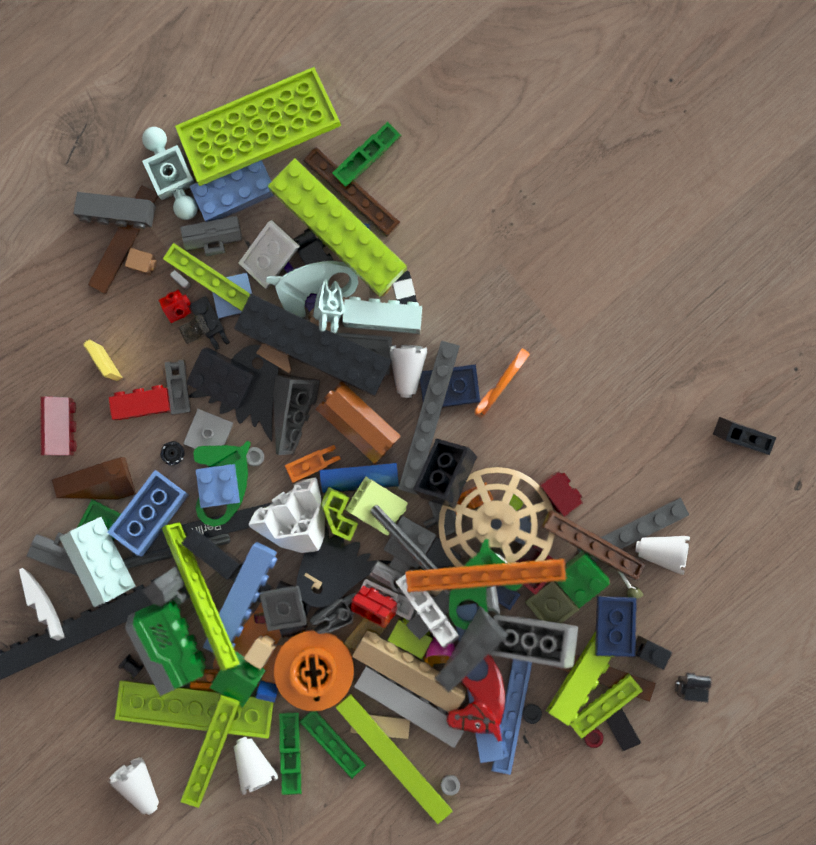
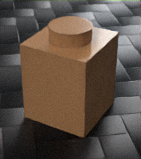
[125,248,157,275]

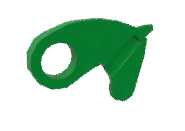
[449,539,523,630]

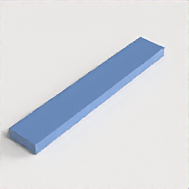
[491,659,532,775]

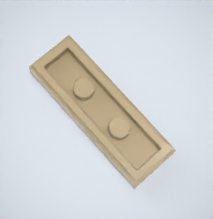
[351,714,410,739]

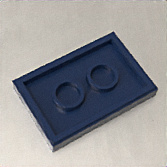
[420,364,480,407]
[595,596,637,657]

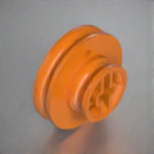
[274,629,354,711]

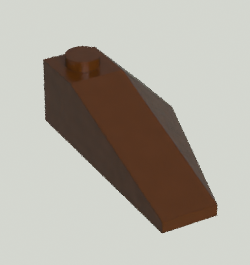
[52,457,136,500]

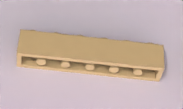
[352,630,467,712]

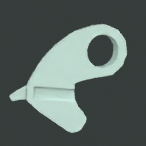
[266,261,358,319]

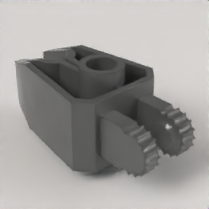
[309,593,356,634]

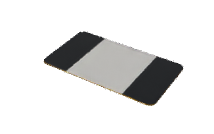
[393,271,417,305]

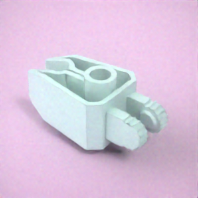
[313,279,345,333]

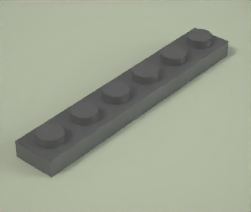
[577,498,689,562]

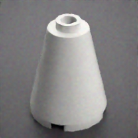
[389,345,427,398]
[635,536,690,575]
[234,737,278,795]
[109,758,159,815]

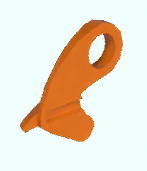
[475,348,530,419]

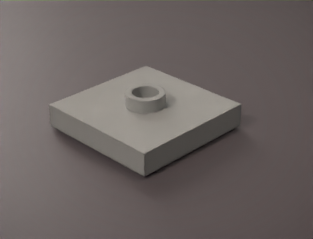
[183,409,234,449]

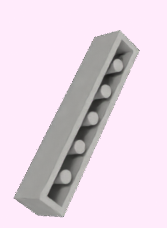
[354,665,464,748]

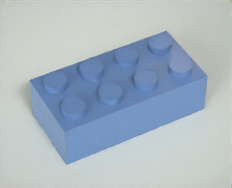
[189,160,274,222]
[107,470,189,557]

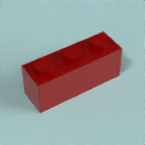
[108,385,171,421]

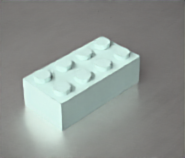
[343,297,422,334]
[59,517,135,607]

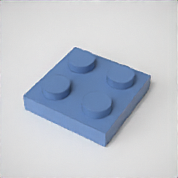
[196,464,240,508]

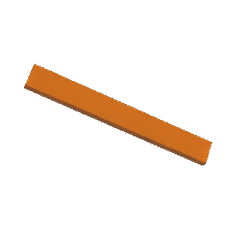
[405,559,566,592]

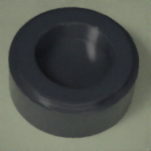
[522,703,542,724]

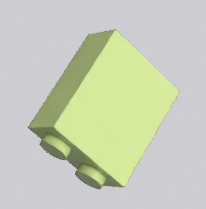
[345,476,408,536]

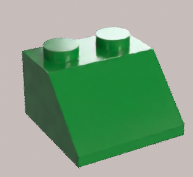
[210,651,266,708]

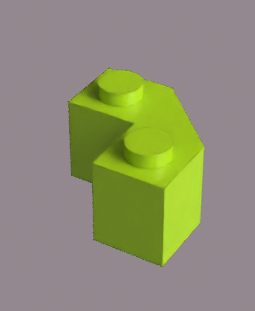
[320,487,358,541]

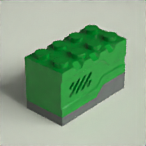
[125,599,206,696]

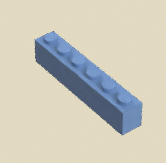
[203,542,277,653]

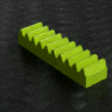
[570,674,643,739]

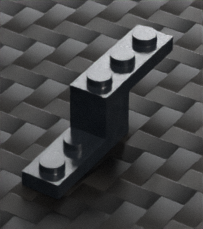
[181,528,273,603]

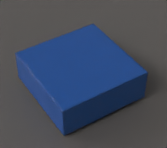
[256,681,278,703]

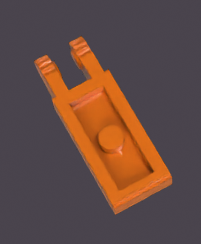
[285,445,341,483]

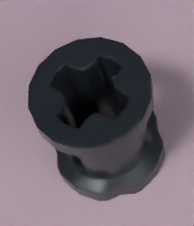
[118,654,144,679]

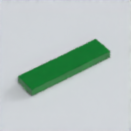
[299,711,366,779]

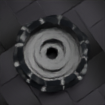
[160,441,185,465]

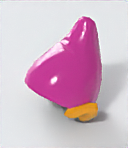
[423,636,455,667]

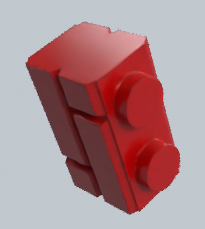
[351,586,397,628]

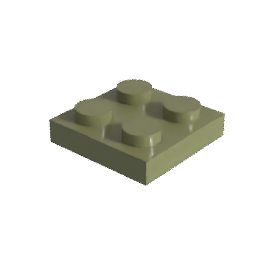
[525,581,580,623]

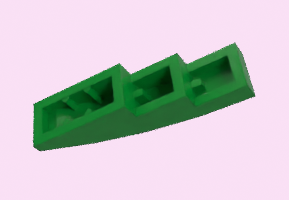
[332,121,401,187]
[279,713,302,795]

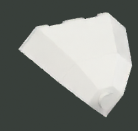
[249,477,325,553]

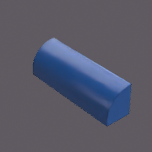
[320,463,399,493]

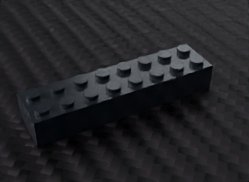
[234,294,392,397]

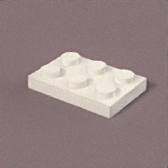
[239,220,300,289]

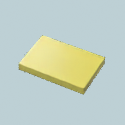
[84,340,123,381]

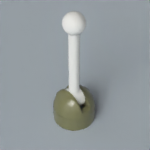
[618,571,644,599]

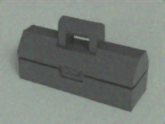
[180,216,242,257]
[26,532,78,576]
[143,565,190,606]

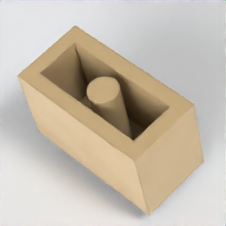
[244,635,277,670]

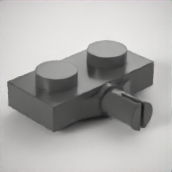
[423,501,463,536]

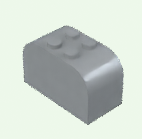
[489,615,578,668]

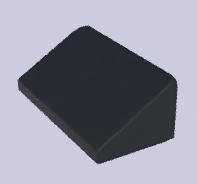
[606,708,641,751]

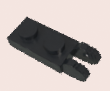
[189,296,230,350]

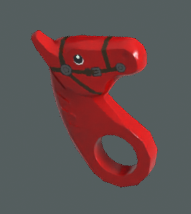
[446,655,505,742]

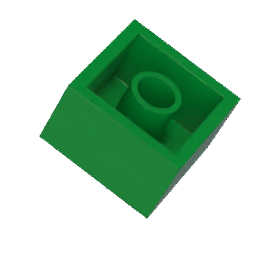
[556,551,609,608]

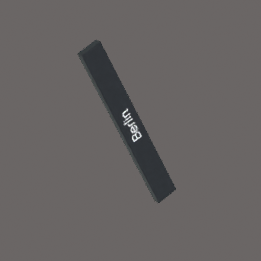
[132,502,273,557]

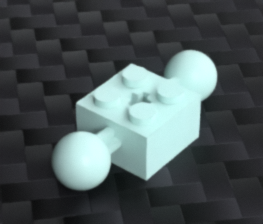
[142,127,198,220]

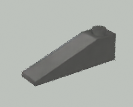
[273,375,320,455]

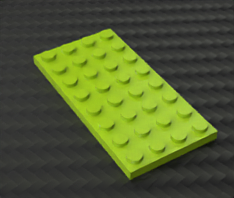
[175,67,341,186]

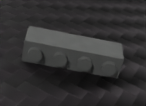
[73,192,156,229]

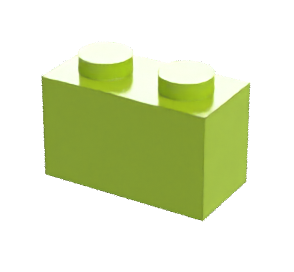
[387,618,433,659]

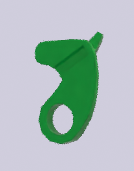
[193,441,251,527]

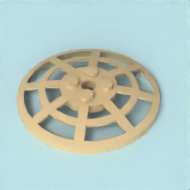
[438,467,555,567]

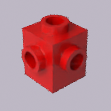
[159,289,191,323]

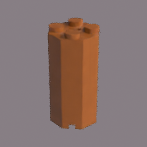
[315,381,401,464]

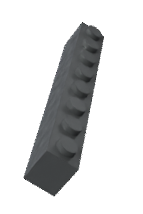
[398,341,460,495]

